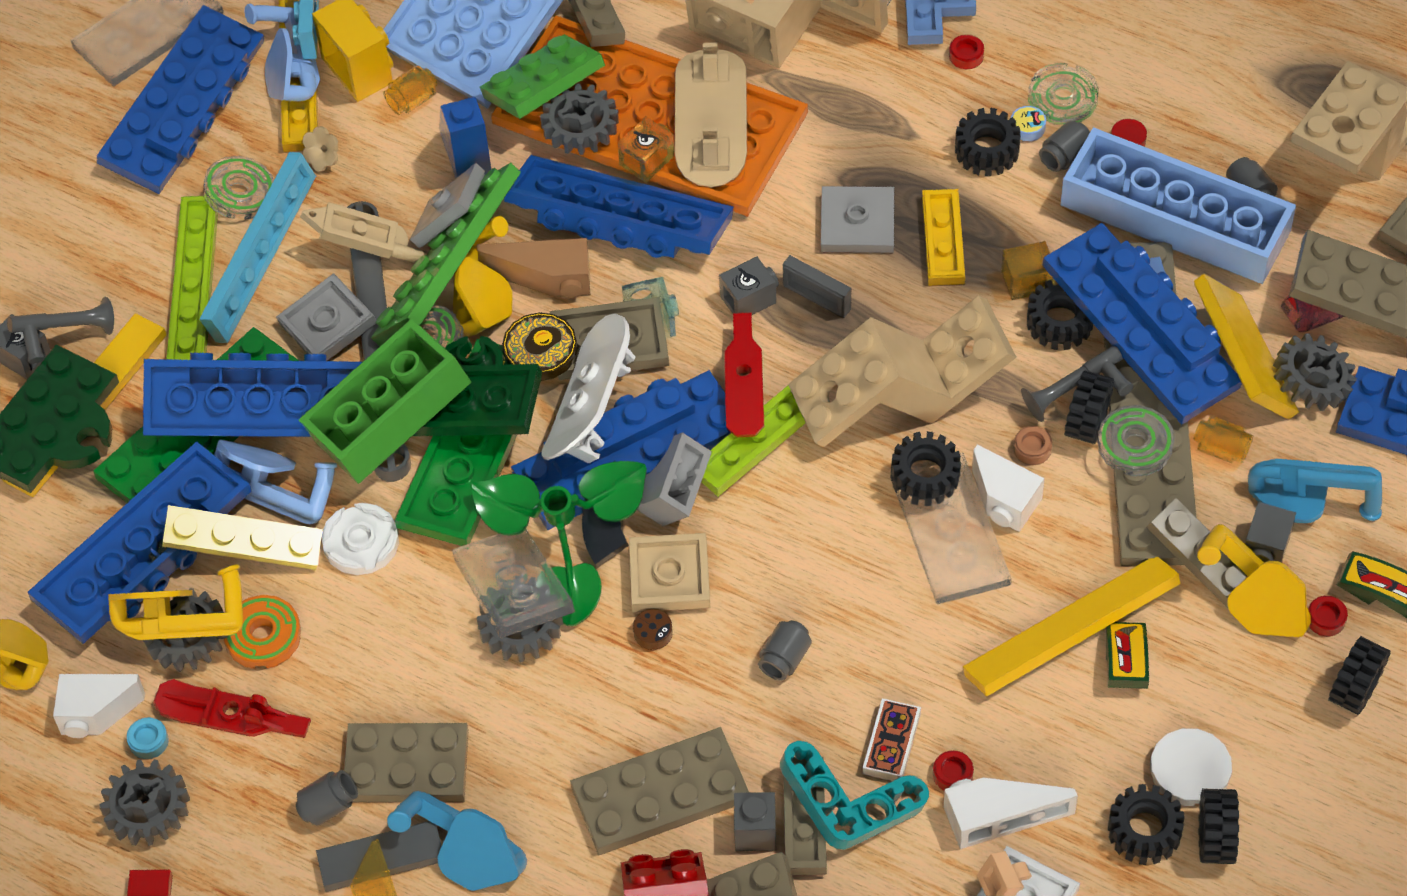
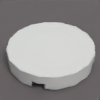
[322,503,399,575]
[1150,728,1232,806]

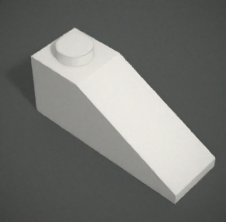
[943,777,1078,849]

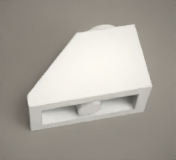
[972,444,1044,532]
[53,674,145,738]

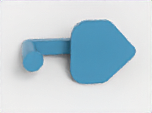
[1248,459,1382,523]
[387,791,527,891]

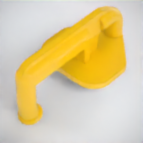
[452,216,513,337]
[1197,524,1311,637]
[108,564,243,640]
[0,619,49,690]

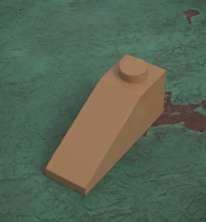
[477,238,591,298]

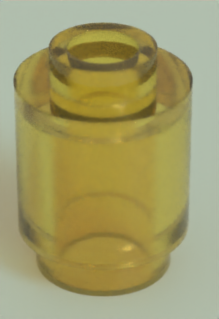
[383,66,437,115]
[1193,415,1254,464]

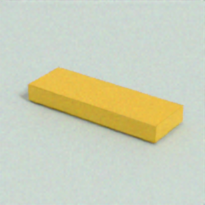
[922,189,965,286]

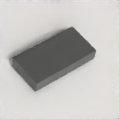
[783,255,852,318]

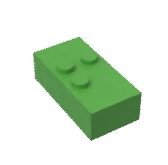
[299,318,471,484]

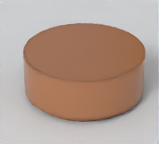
[1014,426,1052,465]

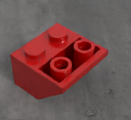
[620,849,709,896]

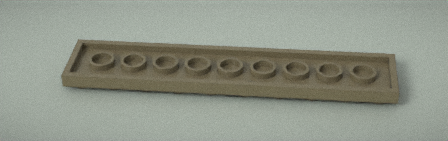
[1104,242,1197,566]

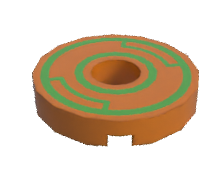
[224,595,301,669]

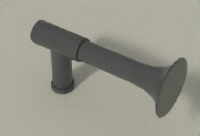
[7,297,114,364]
[1021,345,1133,422]

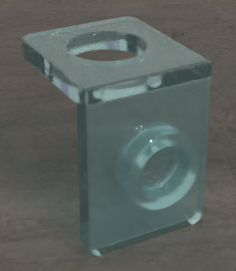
[622,277,679,337]

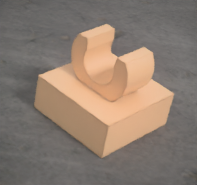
[977,851,1032,896]

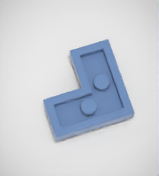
[905,0,976,45]

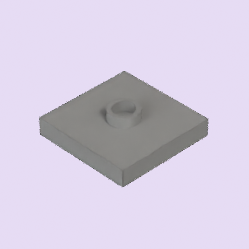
[410,163,485,248]
[821,186,894,253]
[276,273,376,360]

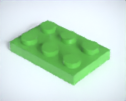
[480,34,605,119]

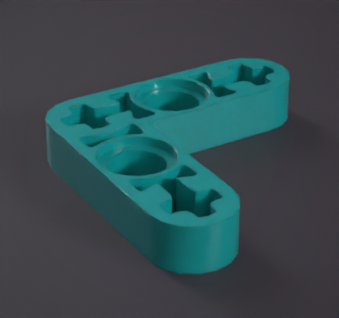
[780,741,929,850]

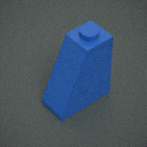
[439,97,491,178]

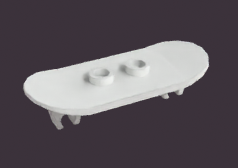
[542,313,635,463]

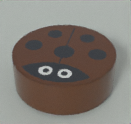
[633,609,673,650]

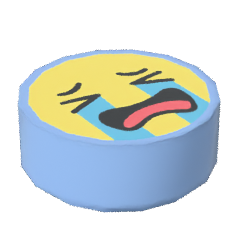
[1011,106,1046,141]

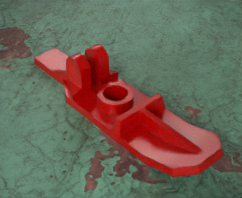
[724,312,765,438]
[153,679,311,738]

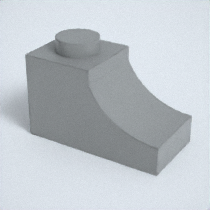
[637,433,712,526]

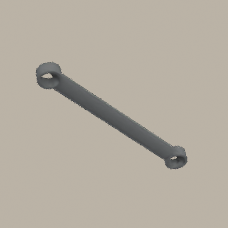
[347,201,411,482]

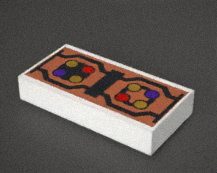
[863,698,921,781]

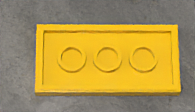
[1194,274,1299,419]

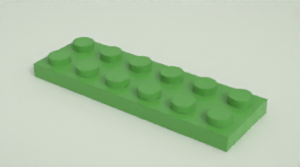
[371,163,521,346]

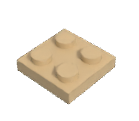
[629,533,710,612]

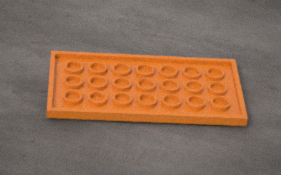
[491,15,808,217]

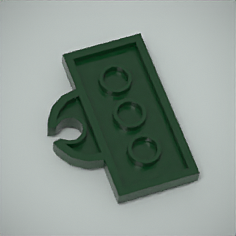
[413,336,542,436]
[0,345,119,493]

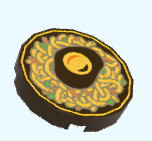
[502,312,578,381]

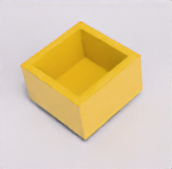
[312,0,394,102]

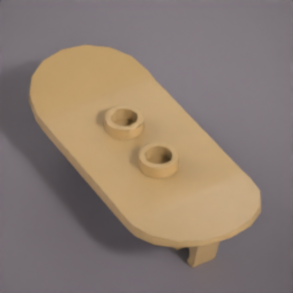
[675,42,747,188]

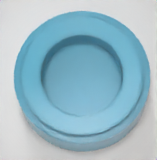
[127,717,169,759]

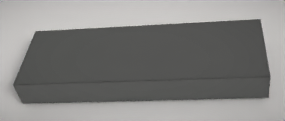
[316,821,442,892]

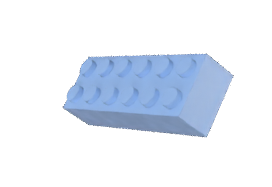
[1061,127,1296,284]

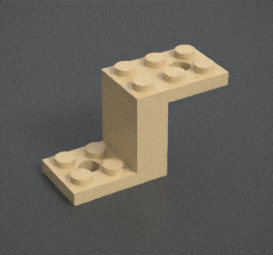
[685,0,888,69]
[1291,61,1407,180]
[788,295,1016,447]

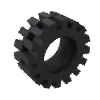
[955,108,1021,176]
[1027,280,1093,350]
[1064,370,1114,444]
[890,431,961,506]
[1328,636,1391,715]
[1108,784,1185,865]
[1198,788,1239,864]

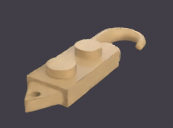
[300,202,429,263]

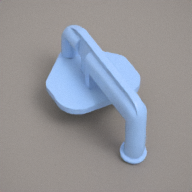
[244,3,320,101]
[214,440,337,524]

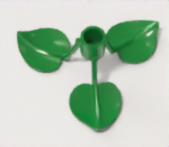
[471,461,647,626]

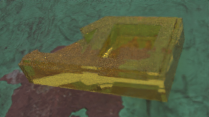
[350,839,397,896]

